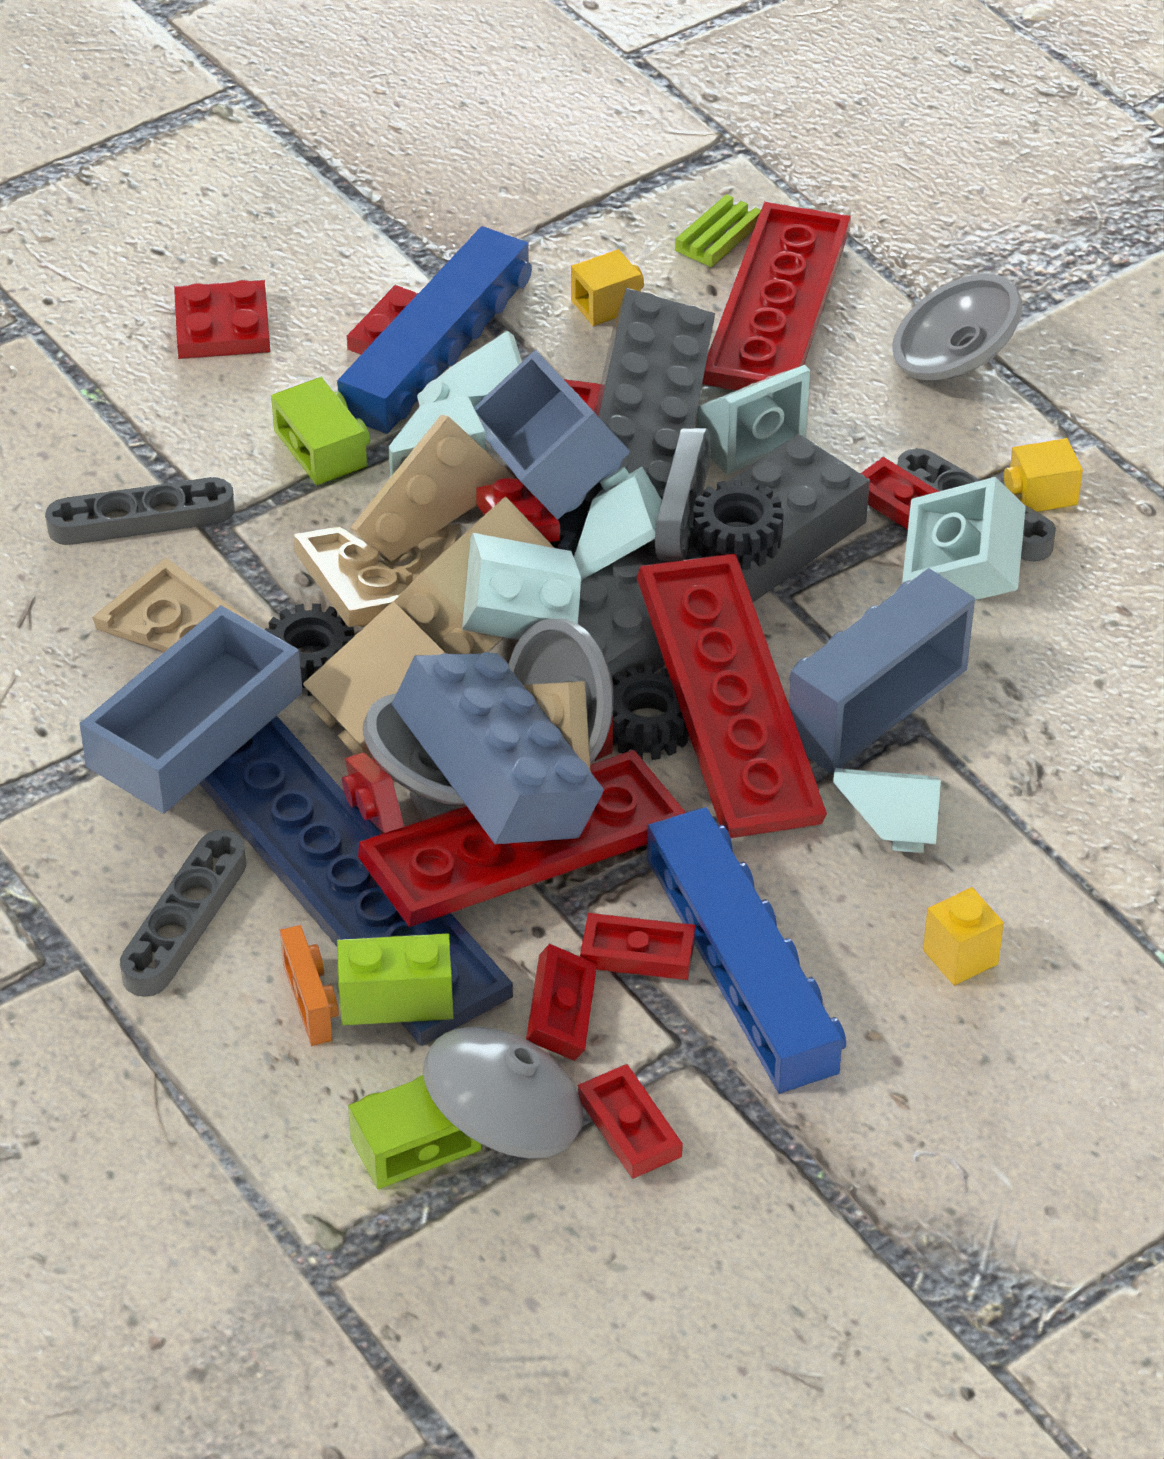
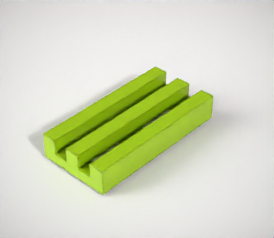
[675,194,761,268]

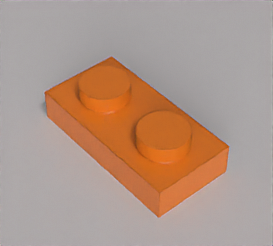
[280,925,339,1046]

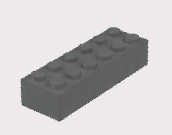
[583,288,715,503]

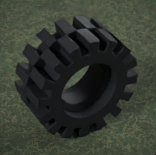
[693,479,784,570]
[265,603,355,696]
[612,665,690,760]

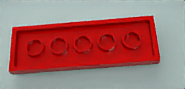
[702,201,851,391]
[636,554,827,838]
[358,750,686,927]

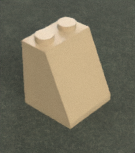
[394,497,554,654]
[303,601,445,760]

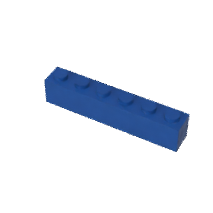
[337,226,532,434]
[647,807,846,1094]

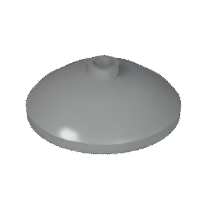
[892,274,1023,381]
[509,619,614,764]
[363,693,466,806]
[423,1027,583,1158]

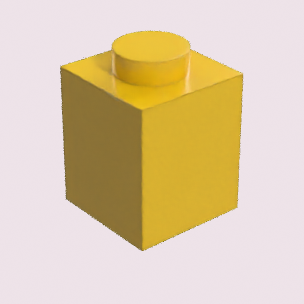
[571,249,644,326]
[1004,438,1083,512]
[923,887,1004,986]

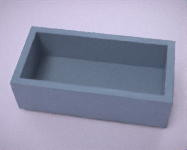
[474,349,631,520]
[789,568,975,774]
[79,605,302,814]
[391,652,604,844]

